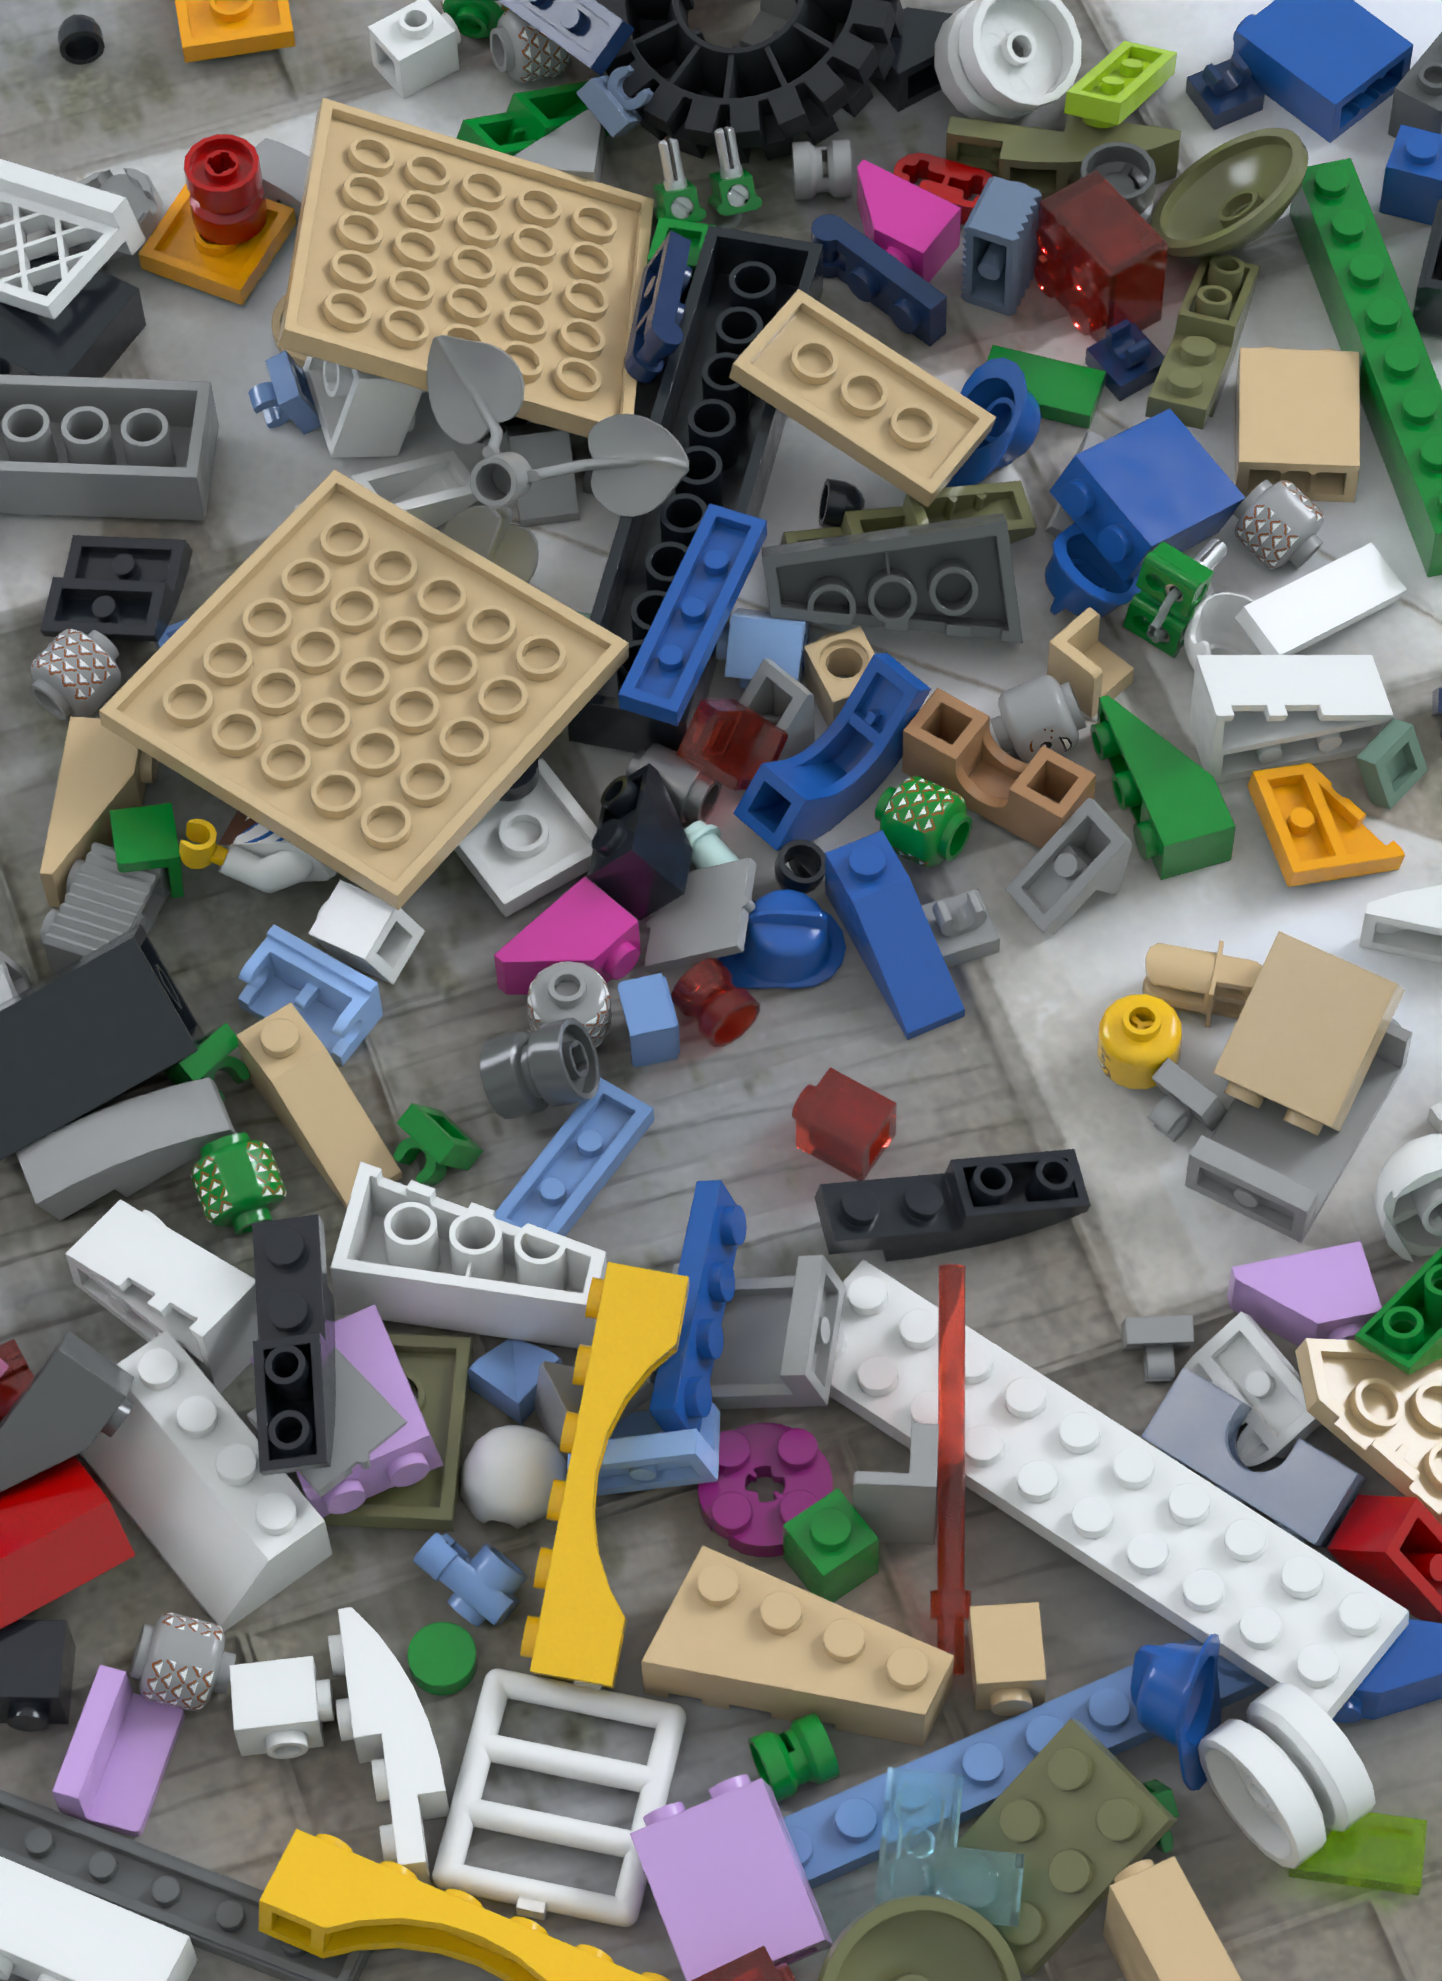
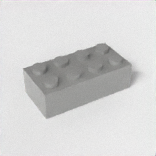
[0,374,219,521]

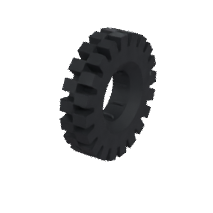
[596,0,904,163]

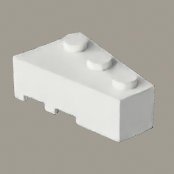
[1189,655,1393,784]

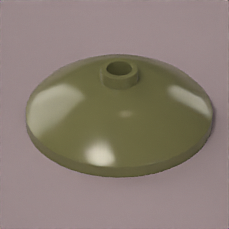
[1150,128,1308,258]
[818,1895,1022,1981]

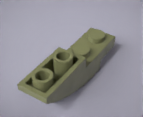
[946,115,1181,200]
[1145,255,1260,430]

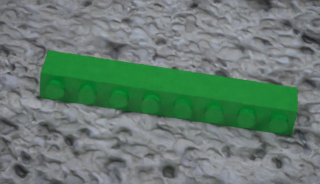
[1289,158,1442,577]

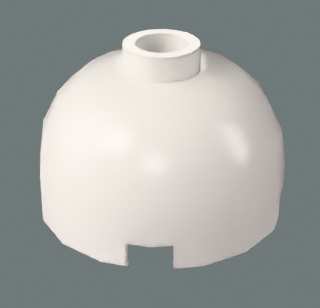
[1374,1134,1442,1262]

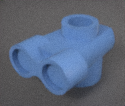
[413,1533,528,1627]

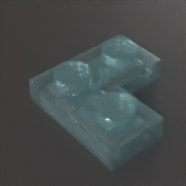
[874,1767,1025,1927]

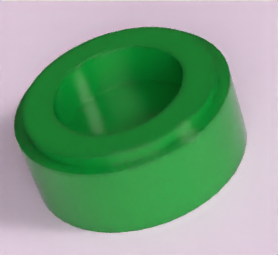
[407,1622,478,1695]

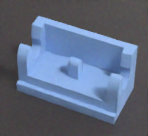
[238,924,383,1066]

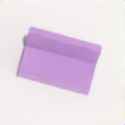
[52,1665,185,1837]

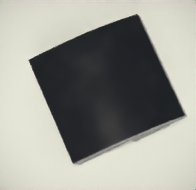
[41,535,193,642]

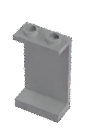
[1185,1018,1412,1243]

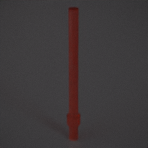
[930,1264,972,1676]

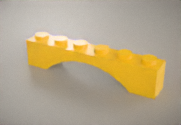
[520,1262,690,1689]
[258,1829,671,1981]

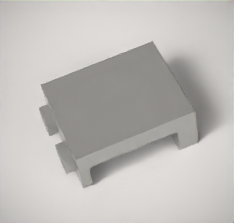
[656,1255,846,1409]

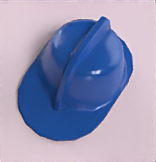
[945,358,1041,487]
[1044,522,1141,618]
[696,889,846,989]
[1130,1634,1221,1791]

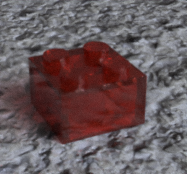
[1034,170,1168,342]

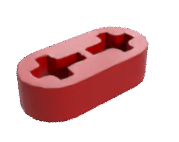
[893,153,993,225]

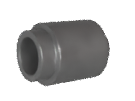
[625,743,722,824]

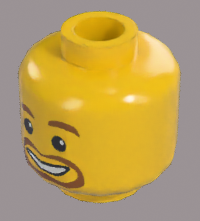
[1097,994,1182,1089]

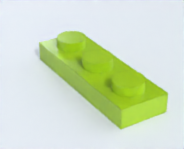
[1064,41,1177,128]

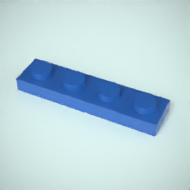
[618,503,767,726]
[649,1180,747,1432]

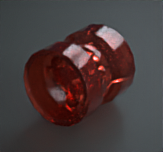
[671,958,760,1047]

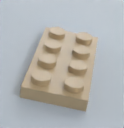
[729,289,996,507]

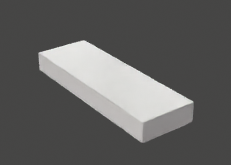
[1235,542,1407,655]

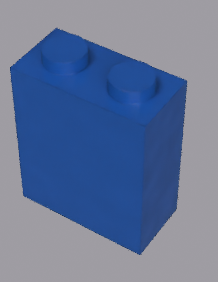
[1233,0,1414,143]
[1049,408,1246,582]

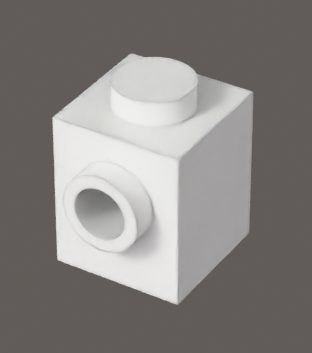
[368,0,461,99]
[308,880,425,985]
[229,1656,335,1759]

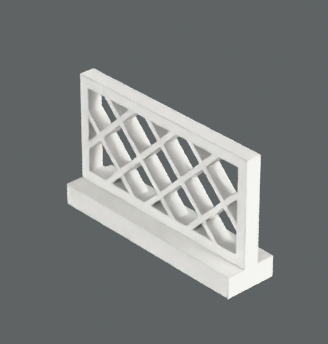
[0,159,146,320]

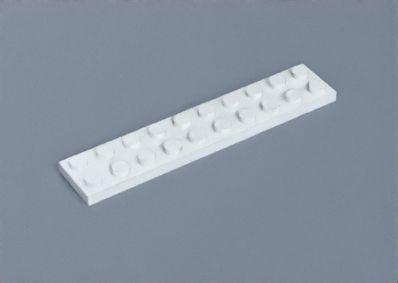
[829,1259,1409,1719]

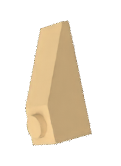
[40,716,159,907]
[236,1003,402,1209]

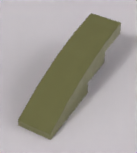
[780,480,1037,545]

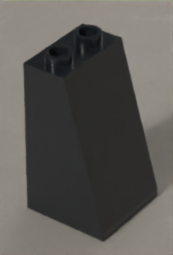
[0,924,204,1161]

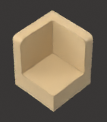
[1047,607,1134,719]

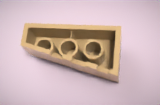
[641,1545,954,1747]

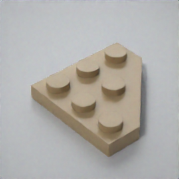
[1295,1338,1442,1525]

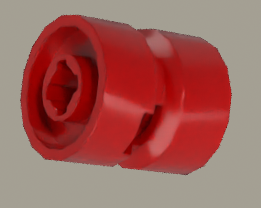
[184,134,267,245]

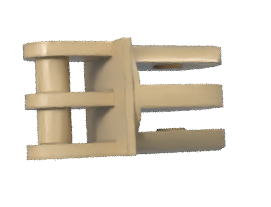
[1142,940,1262,1028]

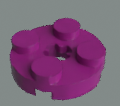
[697,1423,833,1557]

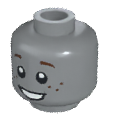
[990,675,1087,763]

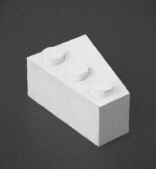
[65,1199,258,1394]

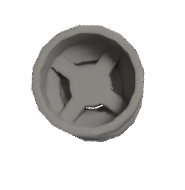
[792,139,852,200]

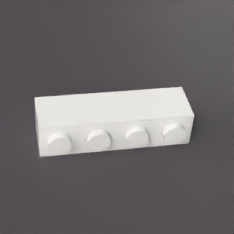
[0,1856,198,1981]

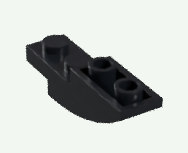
[814,1149,1091,1262]
[252,1214,336,1476]

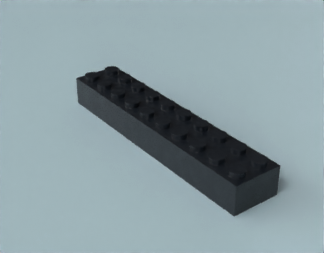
[568,225,823,758]

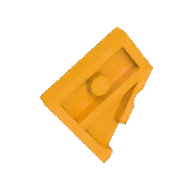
[1247,763,1405,887]

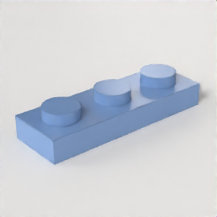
[495,1077,654,1236]

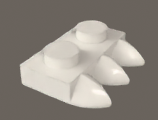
[1184,1312,1321,1467]

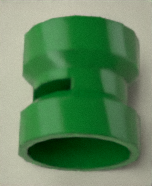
[748,1712,840,1802]

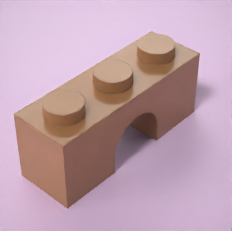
[902,688,1096,849]

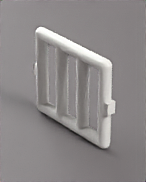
[432,1668,686,1927]

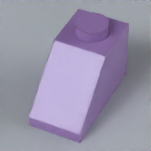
[1227,1241,1382,1346]

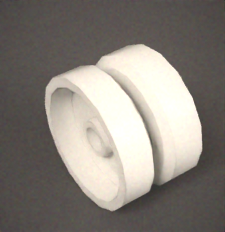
[934,0,1081,123]
[1198,1683,1376,1869]

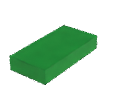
[986,345,1106,429]

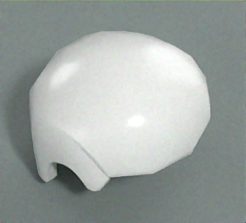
[1184,591,1262,670]
[460,1425,566,1529]

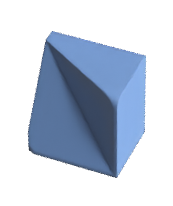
[617,973,680,1067]
[467,1339,562,1425]

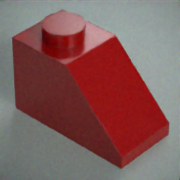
[1327,1495,1442,1623]

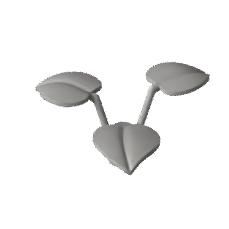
[427,335,689,583]

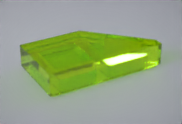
[1288,1812,1427,1896]

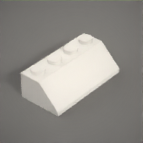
[79,1330,332,1632]

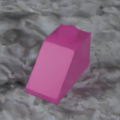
[857,159,961,283]
[494,876,641,995]

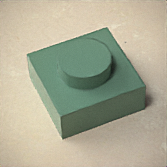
[1356,718,1428,810]

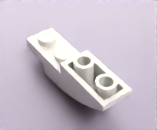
[328,1607,449,1885]

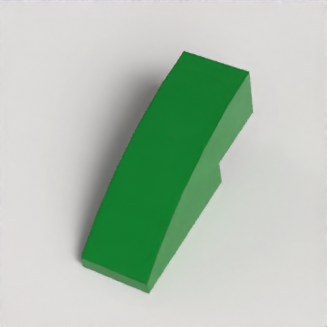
[456,80,610,156]

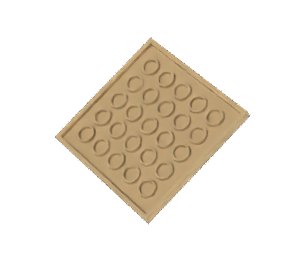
[278,98,654,438]
[99,469,629,910]

